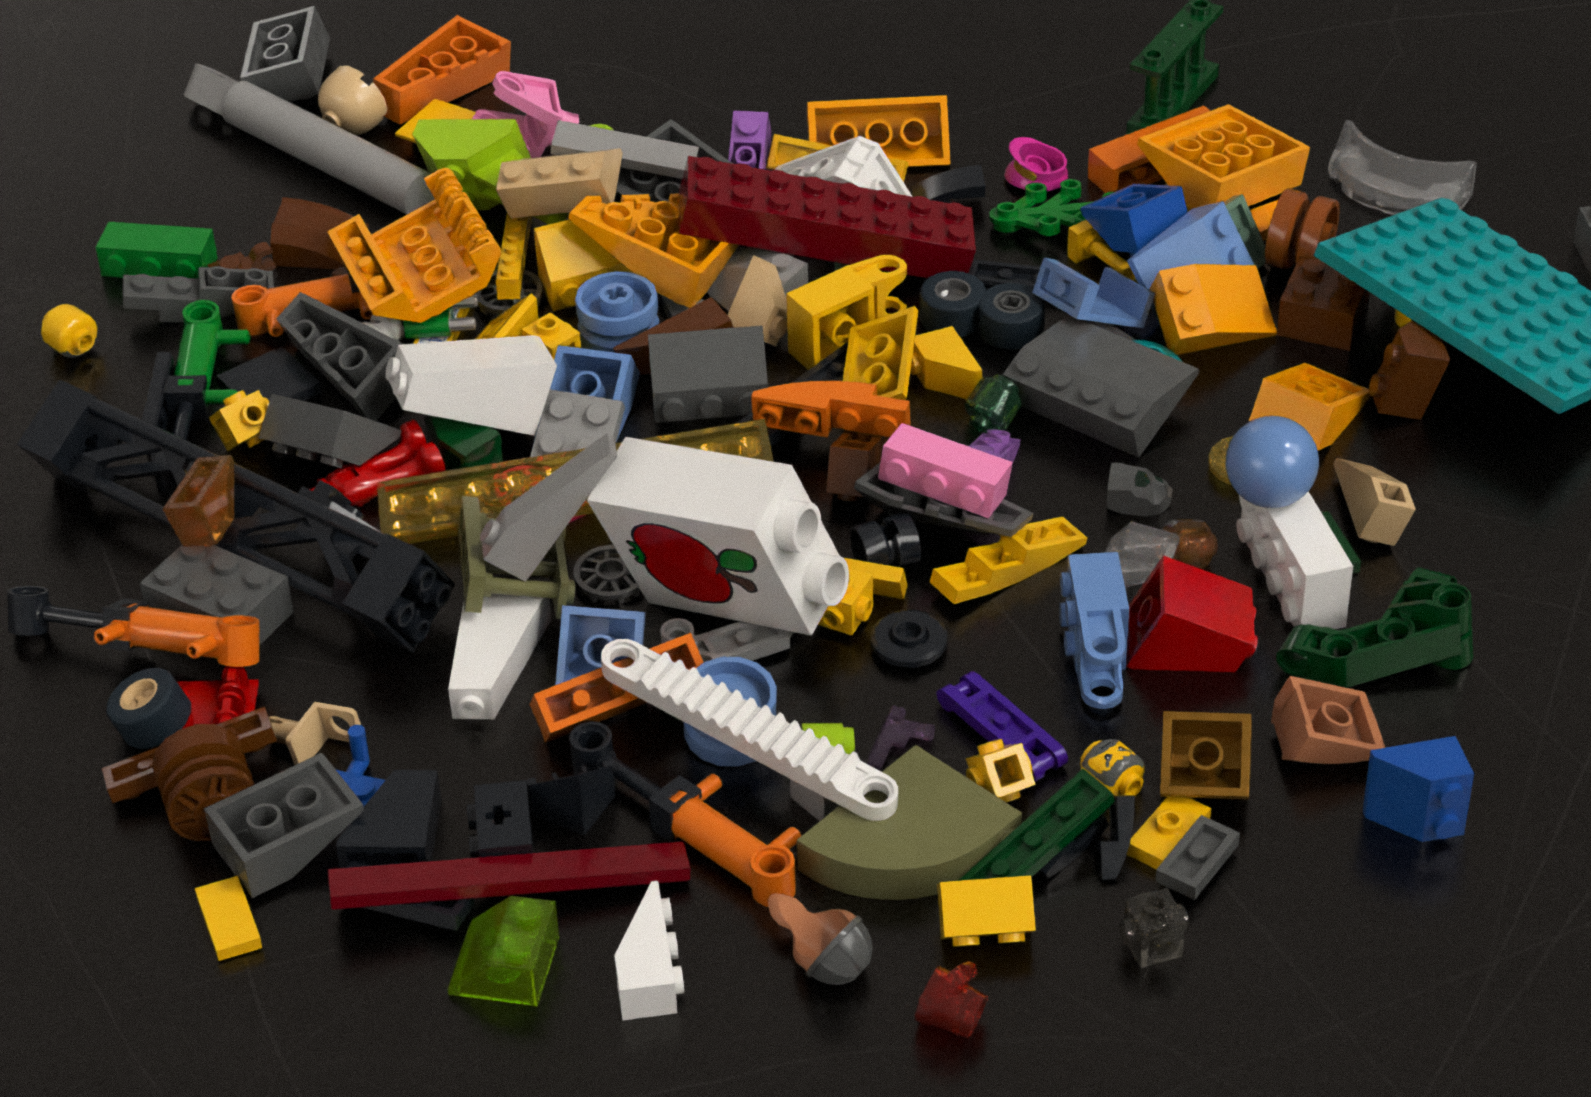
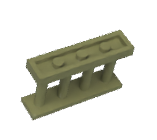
[458,496,575,619]

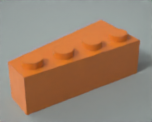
[373,15,511,125]

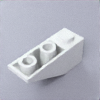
[614,881,684,1021]

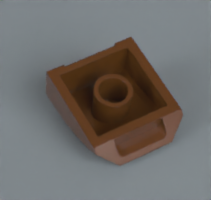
[270,197,369,269]

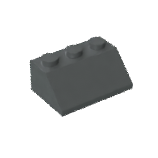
[240,6,330,102]
[648,325,768,423]
[259,394,402,469]

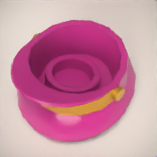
[1004,137,1068,192]

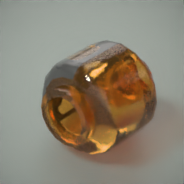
[1154,519,1217,570]

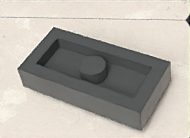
[1155,815,1240,900]

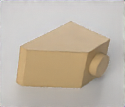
[727,255,787,346]

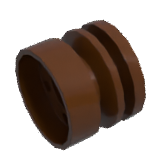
[152,724,255,841]

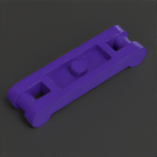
[937,671,1068,782]

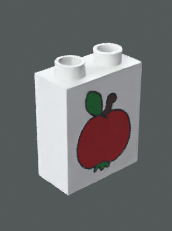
[587,437,849,636]

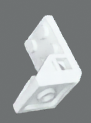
[775,136,913,197]

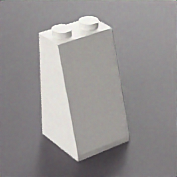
[386,335,557,436]

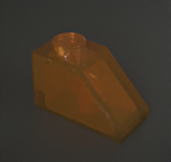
[163,455,234,547]

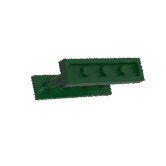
[1126,0,1224,134]

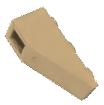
[1333,458,1416,546]

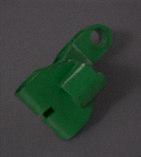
[1276,567,1473,688]

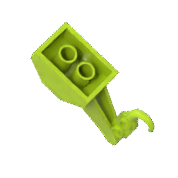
[412,119,614,224]

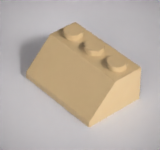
[496,148,623,219]

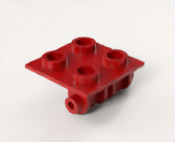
[176,666,259,729]

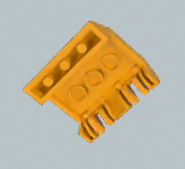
[327,168,501,323]

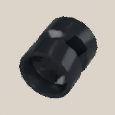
[849,512,921,567]

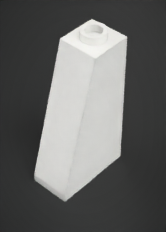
[448,594,551,720]

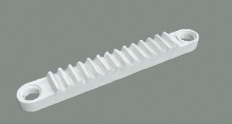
[601,639,898,821]

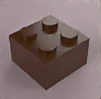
[1277,257,1370,351]

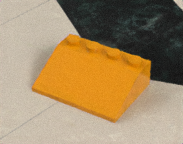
[1137,104,1310,209]

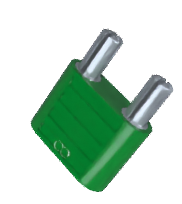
[404,295,478,339]

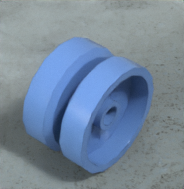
[575,271,659,352]
[684,657,777,767]

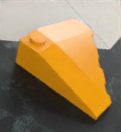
[568,193,739,308]

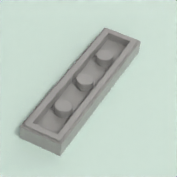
[550,120,699,179]

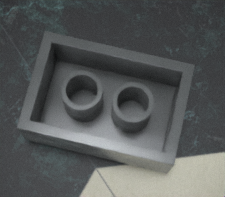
[140,536,294,644]

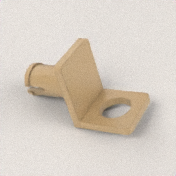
[269,702,361,765]

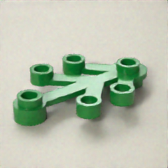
[989,179,1114,236]

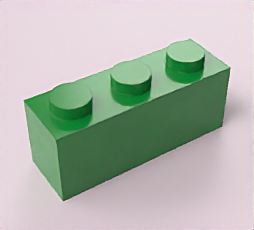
[96,221,218,279]

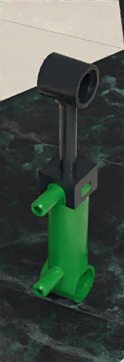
[151,300,250,494]

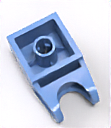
[1059,552,1129,709]

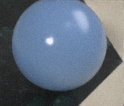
[1226,416,1319,508]

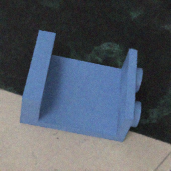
[1032,258,1155,328]

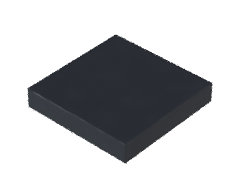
[217,346,322,401]

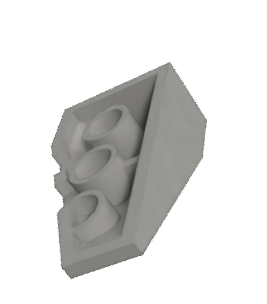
[707,247,808,312]
[480,433,617,582]

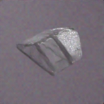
[1104,521,1180,588]

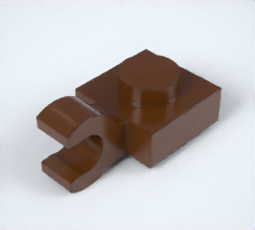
[208,242,276,271]

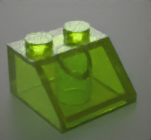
[448,896,559,1006]

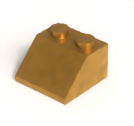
[1160,711,1252,799]

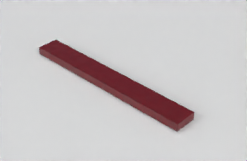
[328,841,691,910]

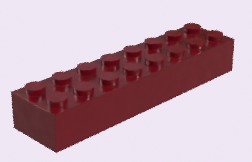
[679,156,976,279]

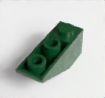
[423,414,503,485]

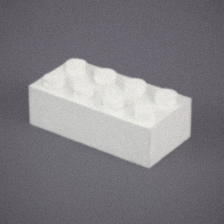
[1236,491,1353,629]

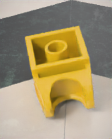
[786,255,907,370]

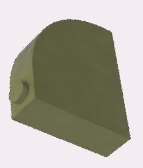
[797,745,1022,900]

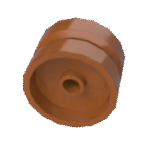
[1265,188,1340,271]

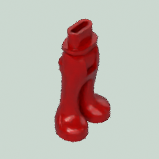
[309,419,446,507]

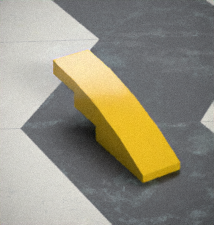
[930,516,1088,604]

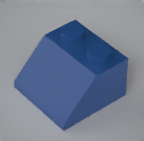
[1081,184,1187,256]
[1362,736,1474,842]

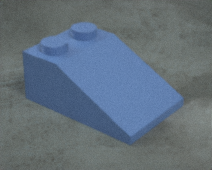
[1127,201,1254,325]
[532,345,640,448]

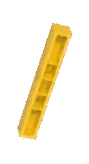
[496,213,532,300]

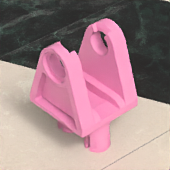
[472,71,579,158]

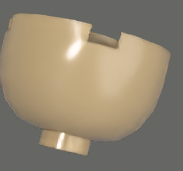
[318,66,388,135]

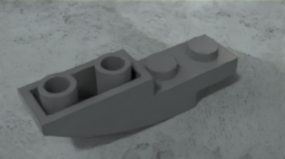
[122,266,274,322]

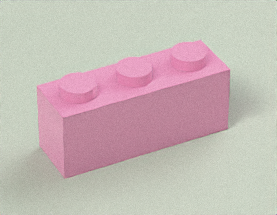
[878,423,1013,519]

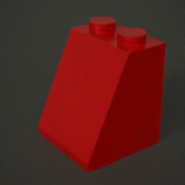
[1126,555,1258,672]

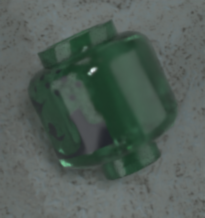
[964,374,1022,433]

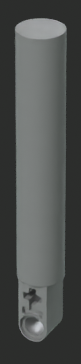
[184,63,434,214]

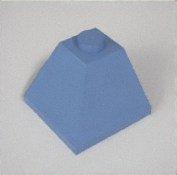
[555,605,646,685]

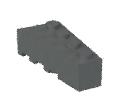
[276,292,403,421]

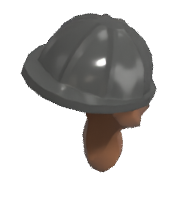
[768,893,872,985]

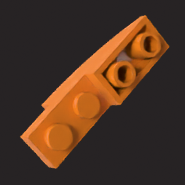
[751,381,911,438]

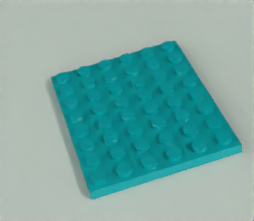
[1314,198,1591,414]

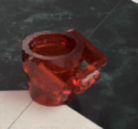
[914,960,988,1038]

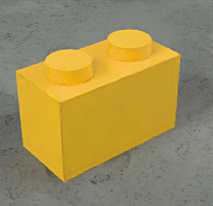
[937,876,1036,947]

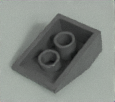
[204,753,364,898]

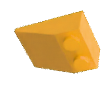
[1149,264,1277,355]
[1249,363,1371,451]

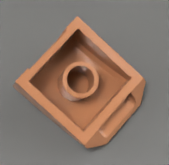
[1271,676,1386,764]

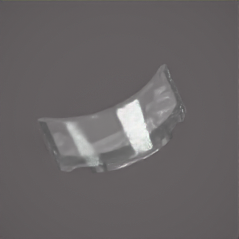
[1328,120,1477,215]

